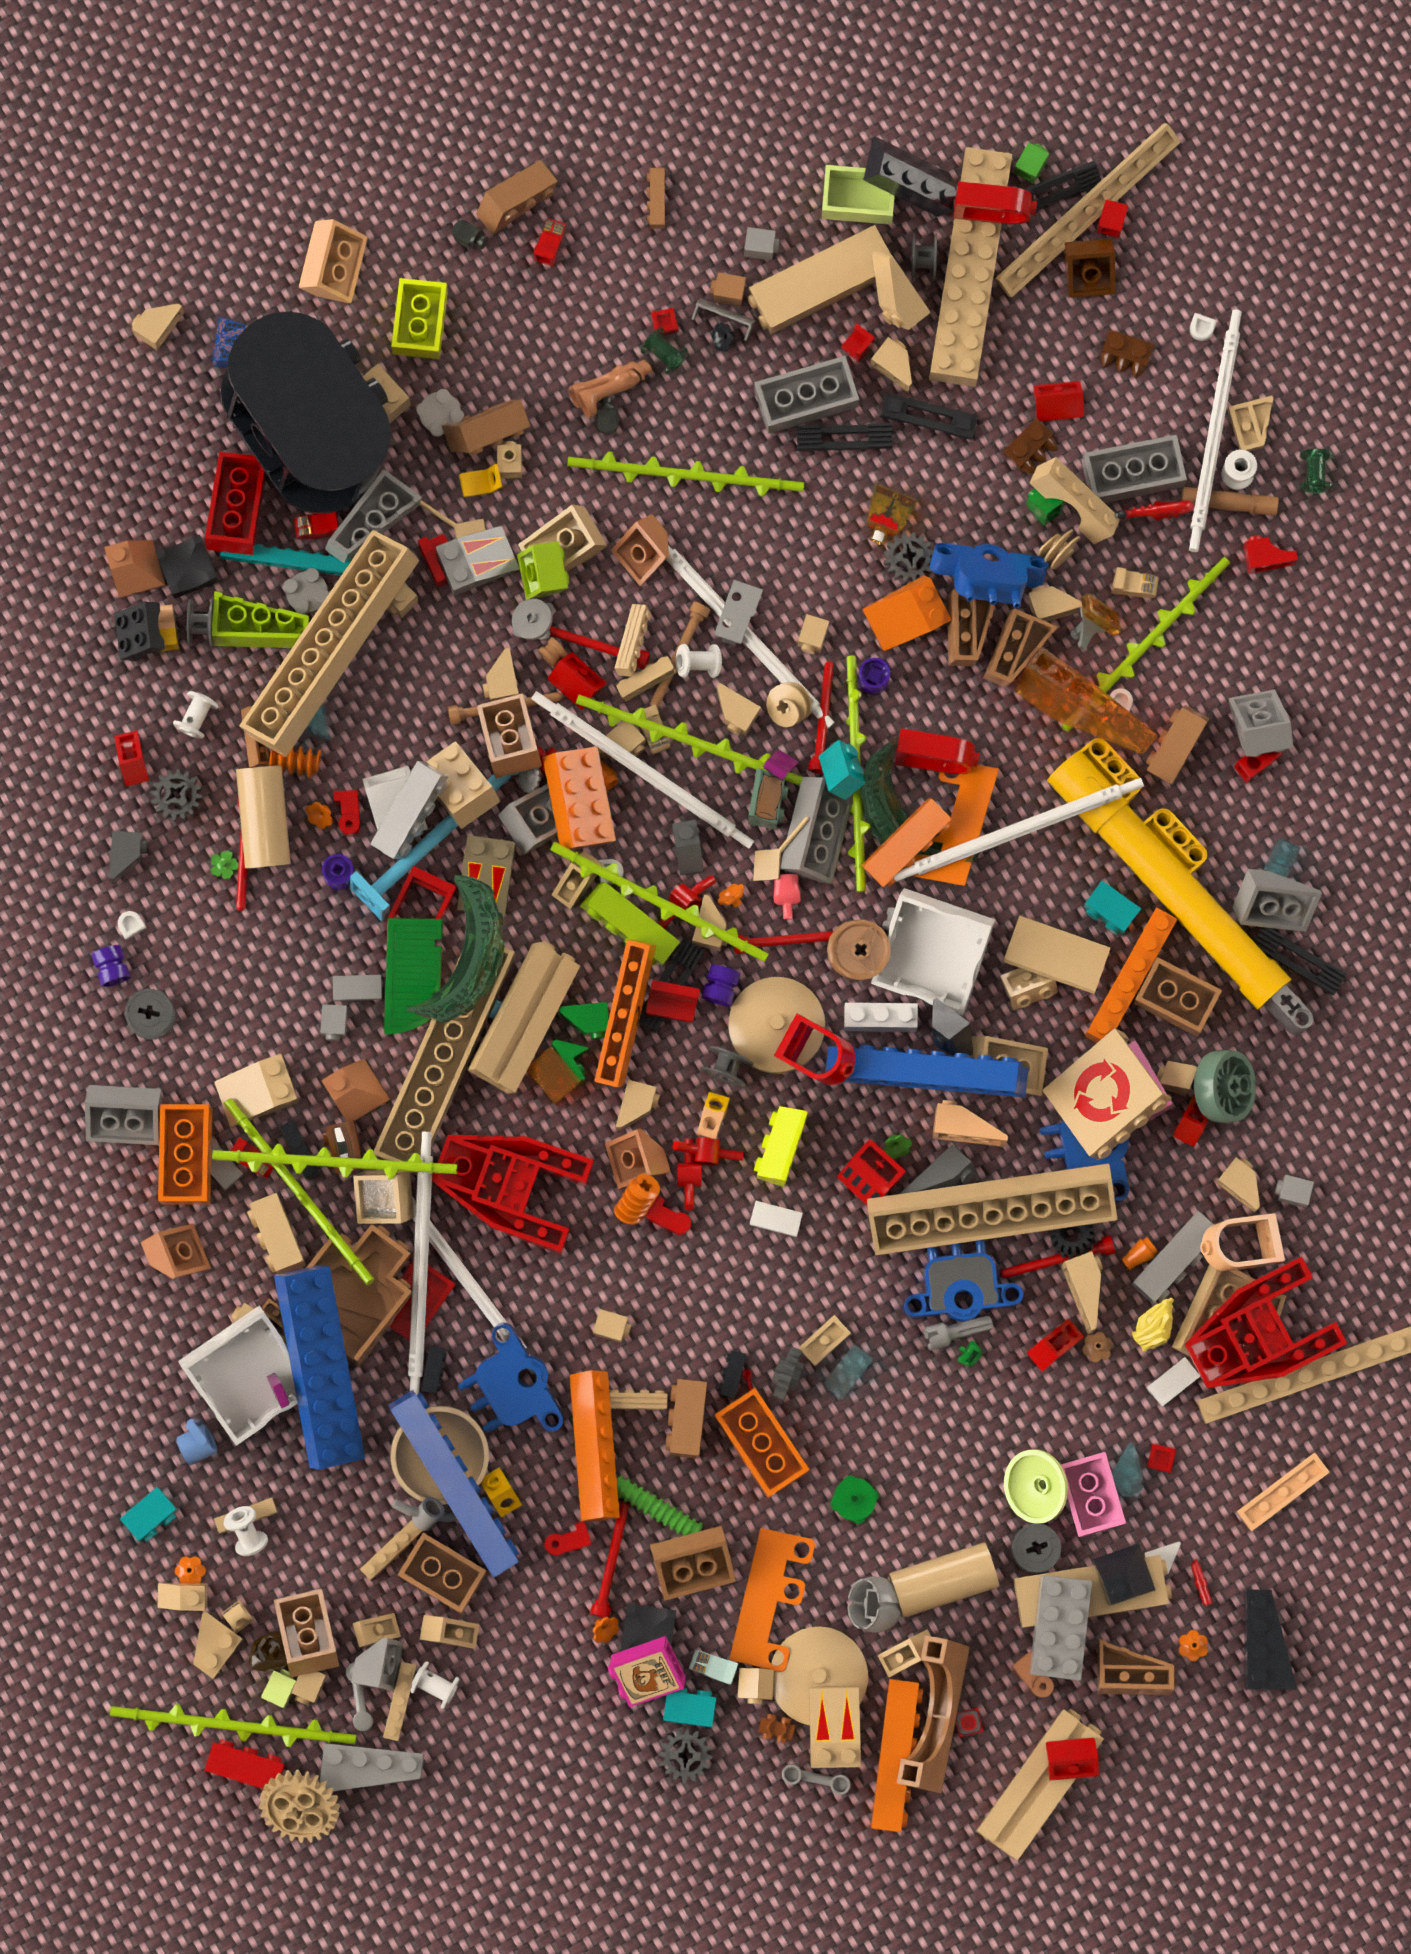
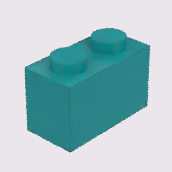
[819,740,865,800]
[1083,881,1141,935]
[120,1487,179,1543]
[663,1688,716,1728]

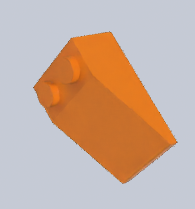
[862,575,952,651]

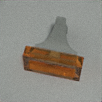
[1070,593,1121,650]

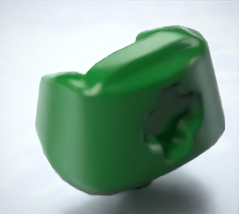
[957,1341,982,1367]

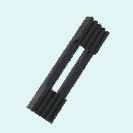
[1024,161,1101,212]
[880,393,978,440]
[797,423,892,451]
[1254,927,1347,996]
[639,938,705,1033]

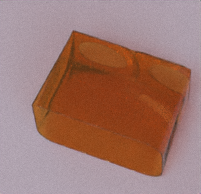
[526,1046,583,1106]

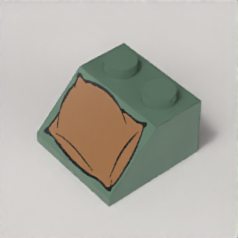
[748,769,789,829]

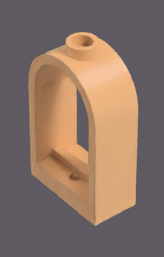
[1201,1213,1285,1271]

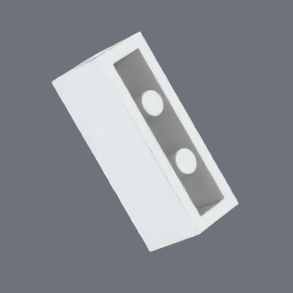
[844,1003,918,1032]

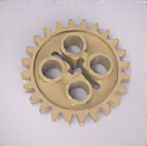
[259,1770,340,1843]

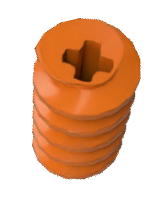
[269,746,321,779]
[614,1173,660,1225]

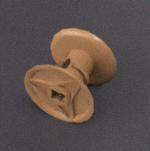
[827,920,891,980]

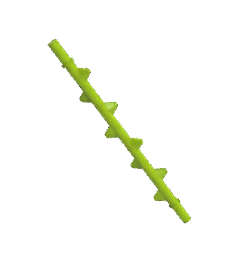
[567,451,804,497]
[1061,557,1230,732]
[846,656,871,892]
[576,694,802,786]
[550,842,769,962]
[224,1098,374,1285]
[212,1144,457,1179]
[110,1704,357,1747]

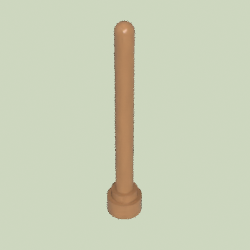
[650,602,711,708]
[448,692,562,725]

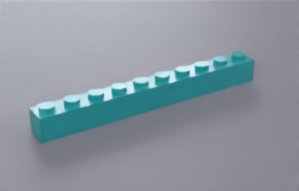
[220,544,353,576]

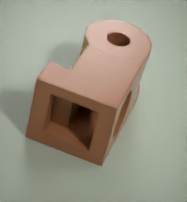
[1011,1651,1054,1697]

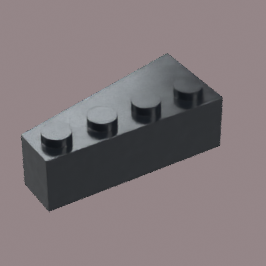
[1244,1589,1297,1690]

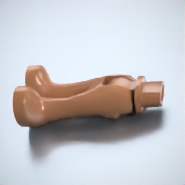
[568,360,652,418]

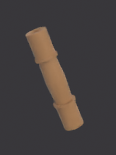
[1181,487,1278,516]

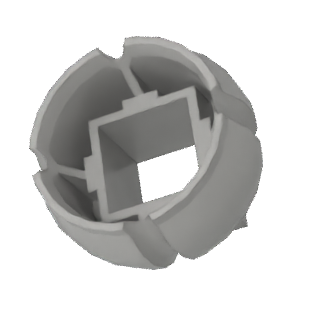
[847,1576,903,1633]

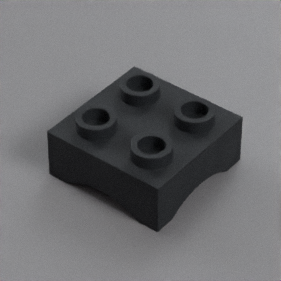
[155,534,219,599]
[114,601,165,661]
[620,1603,676,1652]

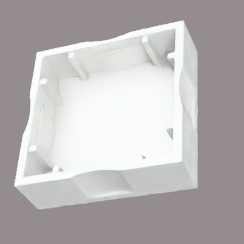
[871,888,995,1015]
[178,1305,297,1445]

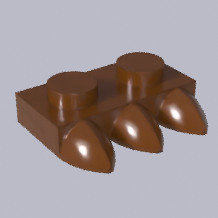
[1101,329,1154,378]
[1003,418,1058,474]

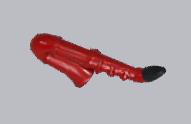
[1115,500,1194,521]

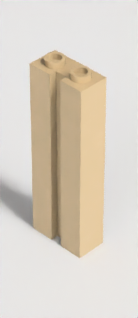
[747,225,892,335]
[467,941,580,1094]
[1013,1555,1172,1629]
[976,1709,1104,1861]

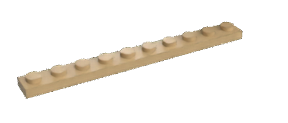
[995,123,1181,297]
[1197,1326,1411,1424]

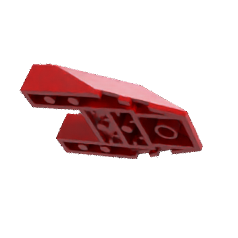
[432,1135,594,1255]
[1184,1256,1347,1388]

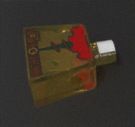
[867,484,918,545]

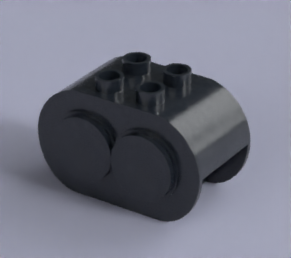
[220,312,390,514]

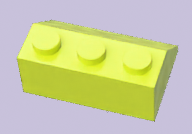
[754,1106,808,1187]

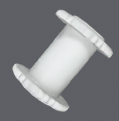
[1221,449,1257,490]
[676,644,722,678]
[173,691,218,739]
[223,1506,268,1556]
[410,1662,459,1709]

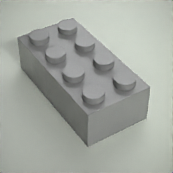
[754,356,859,434]
[1081,435,1187,503]
[1029,1575,1092,1681]

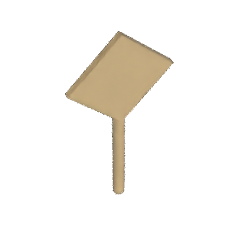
[419,501,485,539]
[753,817,809,881]

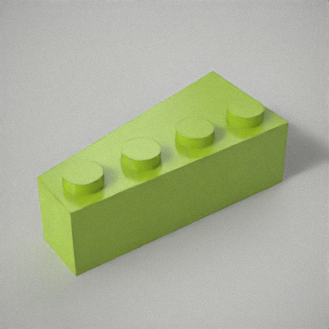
[212,591,310,648]
[580,882,680,966]

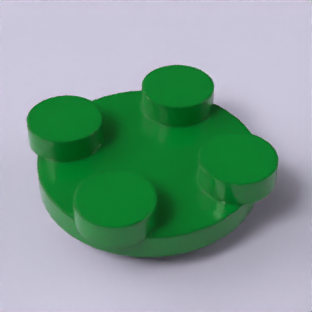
[830,1475,879,1524]

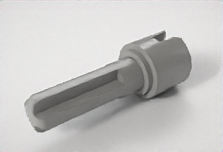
[924,1316,993,1351]

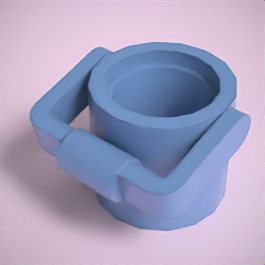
[177,1419,218,1466]

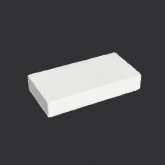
[750,1201,803,1237]
[1147,1357,1200,1407]

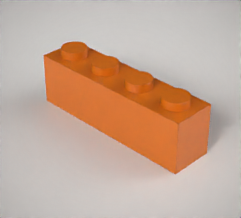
[861,798,951,887]

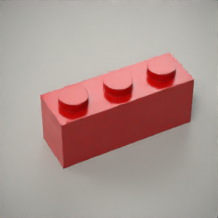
[204,1739,286,1789]

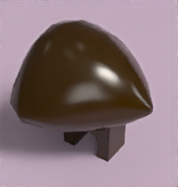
[249,1631,288,1672]

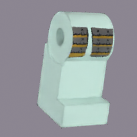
[689,1650,738,1685]

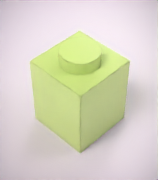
[261,1668,296,1708]

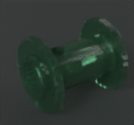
[641,327,688,375]
[1299,448,1333,493]

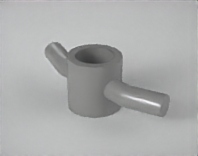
[392,1497,458,1531]

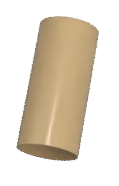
[236,765,291,868]
[889,1542,999,1618]

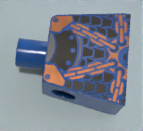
[212,317,248,368]

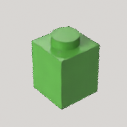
[1014,142,1049,184]

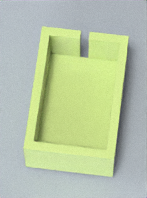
[822,165,894,225]

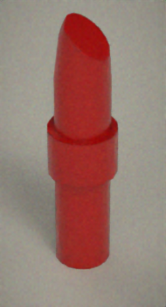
[1191,1559,1213,1607]

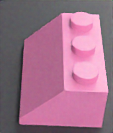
[1061,1452,1126,1537]

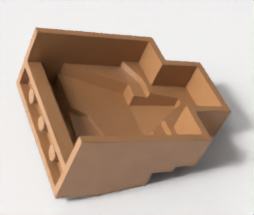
[306,1224,412,1368]

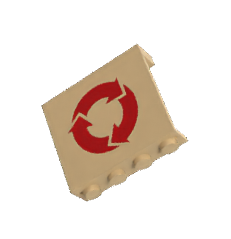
[1042,1028,1172,1160]

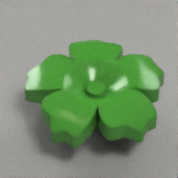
[210,850,239,880]

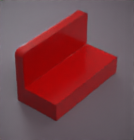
[1033,381,1084,421]
[418,534,448,588]
[548,652,607,710]
[646,980,700,1023]
[1046,1738,1099,1781]

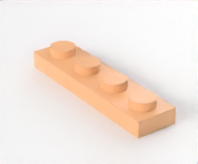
[1237,1453,1329,1531]

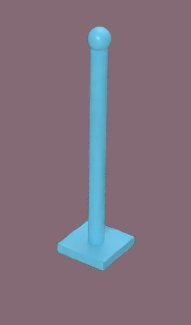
[350,772,520,922]

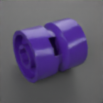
[858,658,890,695]
[322,854,355,891]
[91,945,131,987]
[701,964,740,1007]

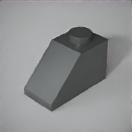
[672,820,704,876]
[109,831,147,883]

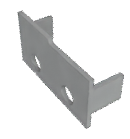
[692,299,756,340]
[714,580,763,646]

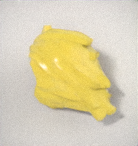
[1132,1298,1174,1352]

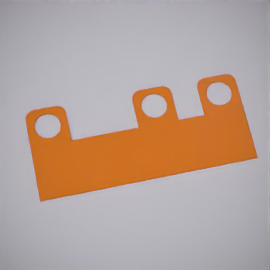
[912,765,999,886]
[729,1528,815,1672]

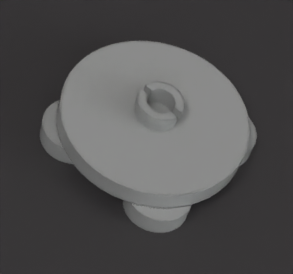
[416,389,464,436]
[283,568,329,615]
[512,599,555,641]

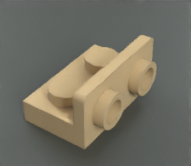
[1000,968,1058,1010]

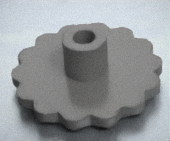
[518,767,541,793]

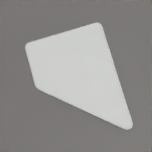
[1145,1542,1181,1575]

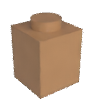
[710,272,746,307]

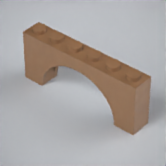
[896,1635,970,1793]

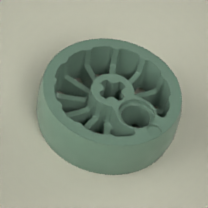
[1194,1050,1256,1123]

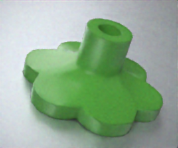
[882,1134,912,1159]

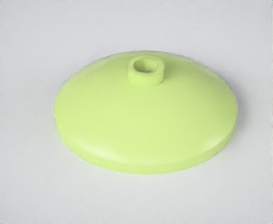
[1004,1449,1068,1523]

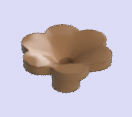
[1082,1332,1113,1362]

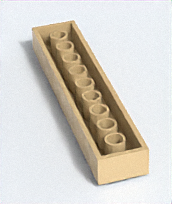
[929,147,1012,387]
[239,530,419,757]
[374,933,516,1175]
[867,1164,1118,1255]

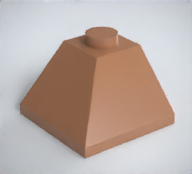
[611,514,669,586]
[104,540,166,598]
[321,1059,390,1122]
[605,1129,671,1189]
[141,1224,211,1279]

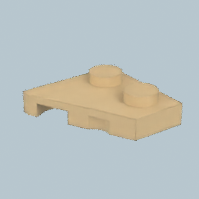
[1228,396,1273,451]
[193,1611,243,1679]

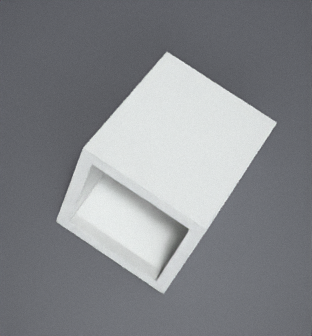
[362,766,427,836]

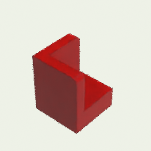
[1097,200,1128,238]
[841,324,875,363]

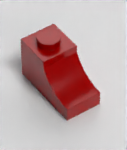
[1243,535,1298,574]
[114,730,149,786]
[1173,1092,1208,1147]
[1027,1319,1084,1372]

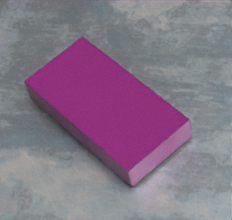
[763,750,799,780]
[266,1373,290,1408]

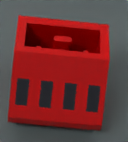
[836,1139,906,1206]

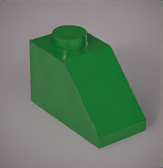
[1026,488,1065,526]
[559,1002,609,1040]

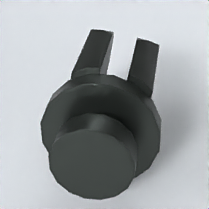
[452,220,488,250]
[595,397,619,435]

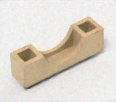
[1030,457,1120,544]

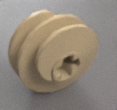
[1038,529,1080,569]
[766,682,812,727]

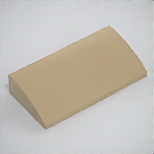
[1003,915,1110,994]
[1172,1264,1255,1356]

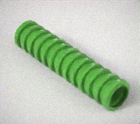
[617,1475,703,1536]

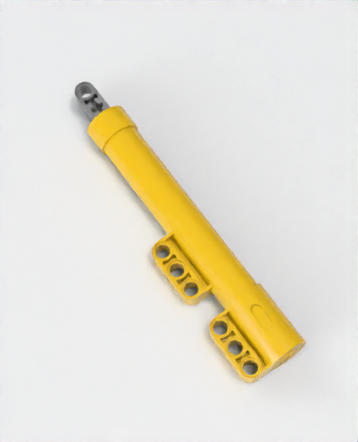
[1047,738,1313,1036]

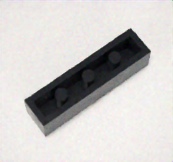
[280,1120,320,1182]

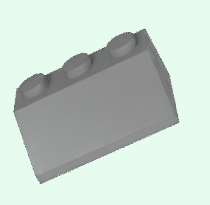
[85,1085,162,1145]

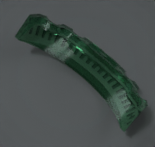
[860,736,981,862]
[407,875,505,1023]

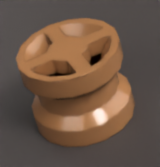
[538,637,568,668]

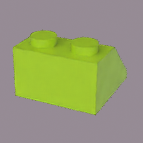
[517,541,569,600]

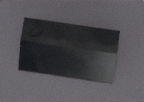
[863,136,957,217]

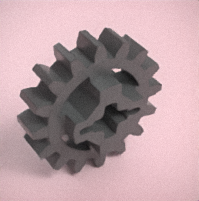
[884,532,934,584]
[150,769,203,822]
[772,1346,804,1400]
[659,1729,713,1783]

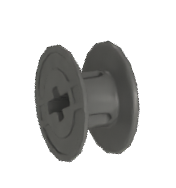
[911,233,937,281]
[187,598,214,647]
[125,989,175,1040]
[700,1046,754,1087]
[1011,1523,1061,1574]

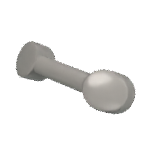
[346,1662,373,1731]
[782,1763,850,1795]

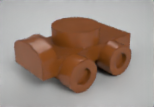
[758,1714,795,1744]

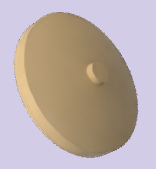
[729,977,825,1074]
[390,1406,489,1505]
[771,1627,868,1726]

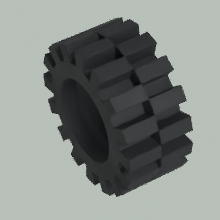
[1050,1224,1095,1260]

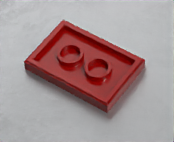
[390,1260,456,1341]

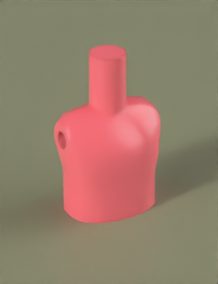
[774,874,801,920]

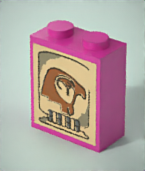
[608,1636,686,1707]

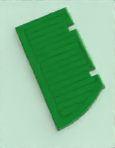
[384,918,443,1034]

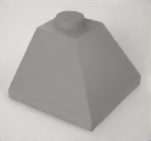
[350,1637,404,1691]

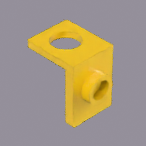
[459,464,502,497]
[481,1467,522,1517]

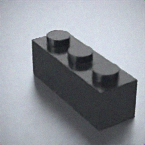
[421,1346,447,1395]
[718,1350,747,1400]

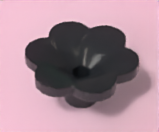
[711,323,735,352]

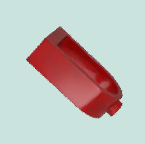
[953,181,1037,224]
[894,728,979,775]
[387,866,457,927]
[774,1013,856,1086]

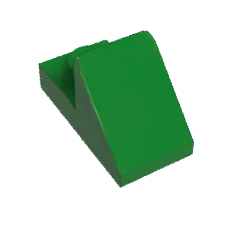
[551,1040,589,1088]

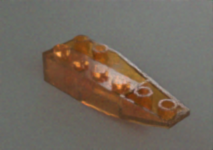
[1015,647,1158,755]

